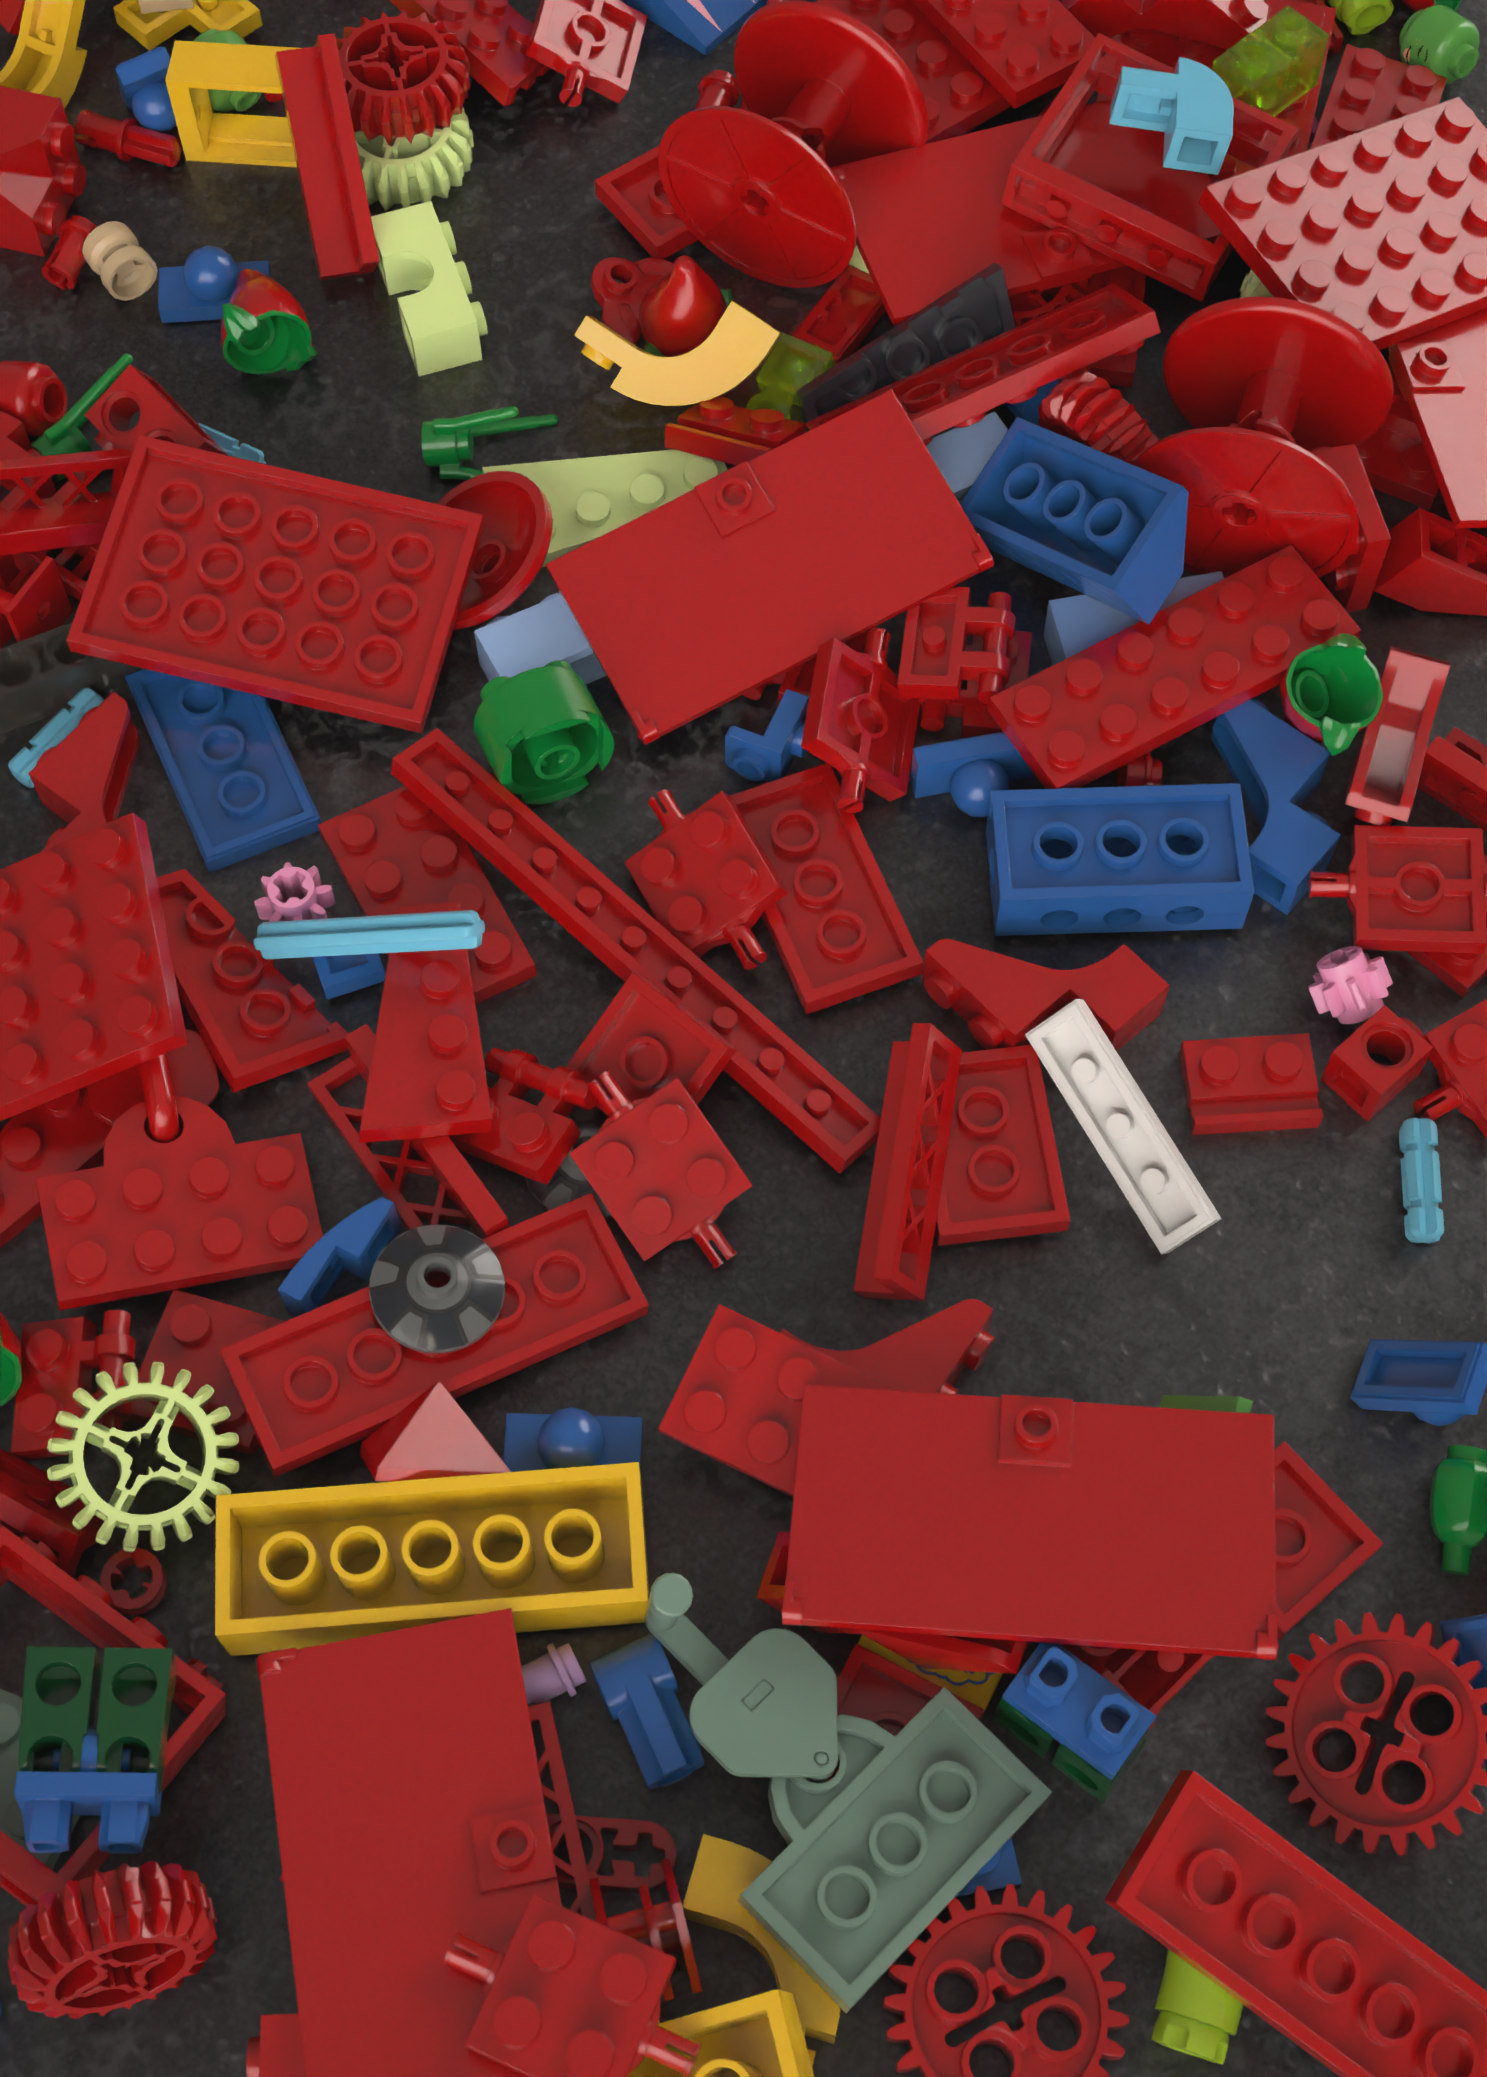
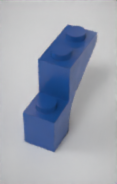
[1211,698,1341,915]

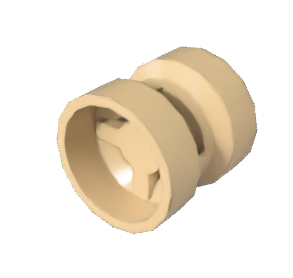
[82,221,158,301]

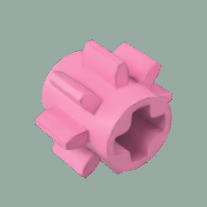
[254,862,336,922]
[1308,946,1393,1024]

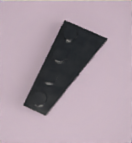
[796,262,1015,432]

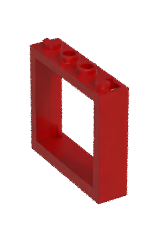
[1001,33,1298,302]
[0,1526,226,1907]

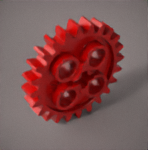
[1265,1612,1487,1855]
[883,1884,1129,2077]

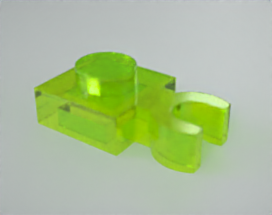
[746,333,834,420]

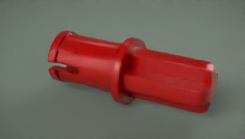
[74,109,183,167]

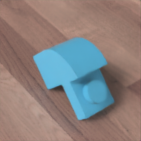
[1109,57,1234,175]

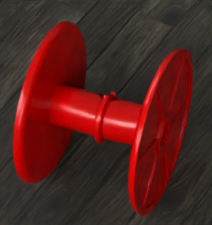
[658,0,929,288]
[1132,297,1394,579]

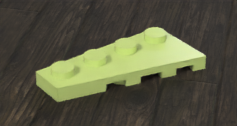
[482,449,727,568]

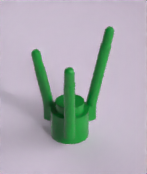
[30,353,133,482]
[421,406,558,480]

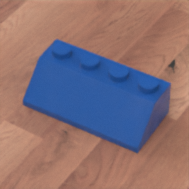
[960,417,1189,624]

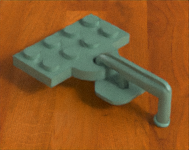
[645,1573,1052,2013]

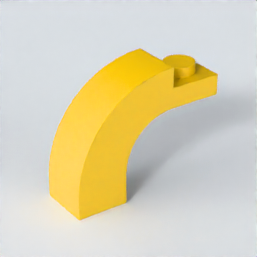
[0,0,87,110]
[574,301,782,406]
[682,1834,840,2067]

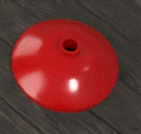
[436,471,553,630]

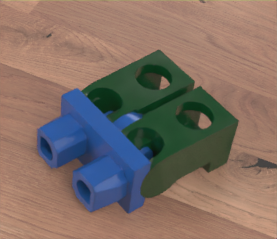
[991,1643,1156,1804]
[14,1646,177,1854]

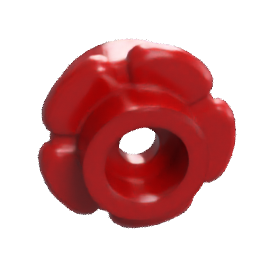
[1117,751,1162,787]

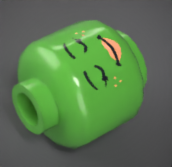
[1399,4,1479,86]

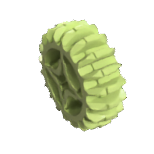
[354,107,474,211]
[47,1362,239,1552]

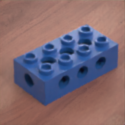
[986,783,1255,936]

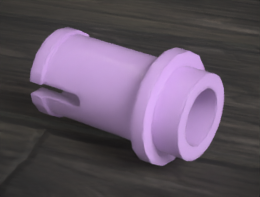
[521,1642,587,1707]

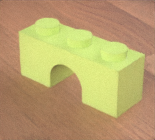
[371,201,488,376]

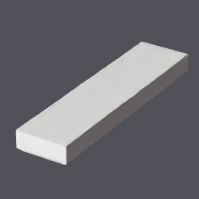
[1025,999,1222,1255]

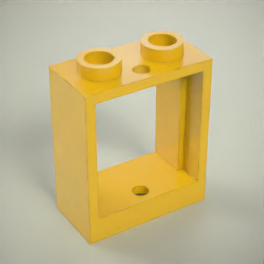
[165,40,299,168]

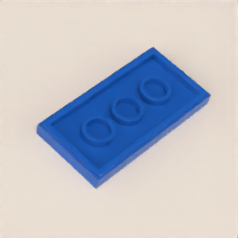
[125,669,322,873]

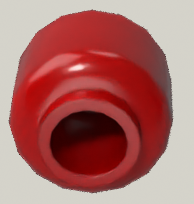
[0,360,68,437]

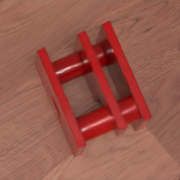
[0,554,73,664]
[589,1858,702,2001]

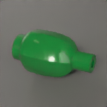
[1430,1445,1487,1576]

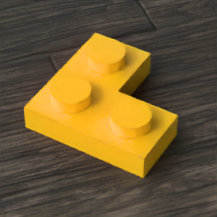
[113,0,263,51]

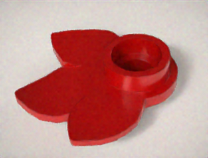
[591,257,673,344]

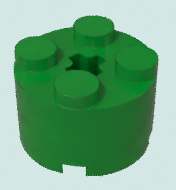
[474,660,614,805]

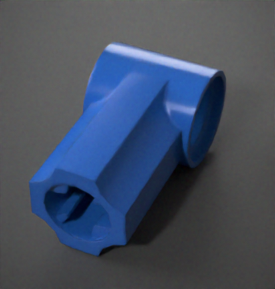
[588,1633,705,1790]

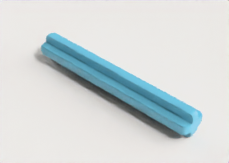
[254,910,485,959]

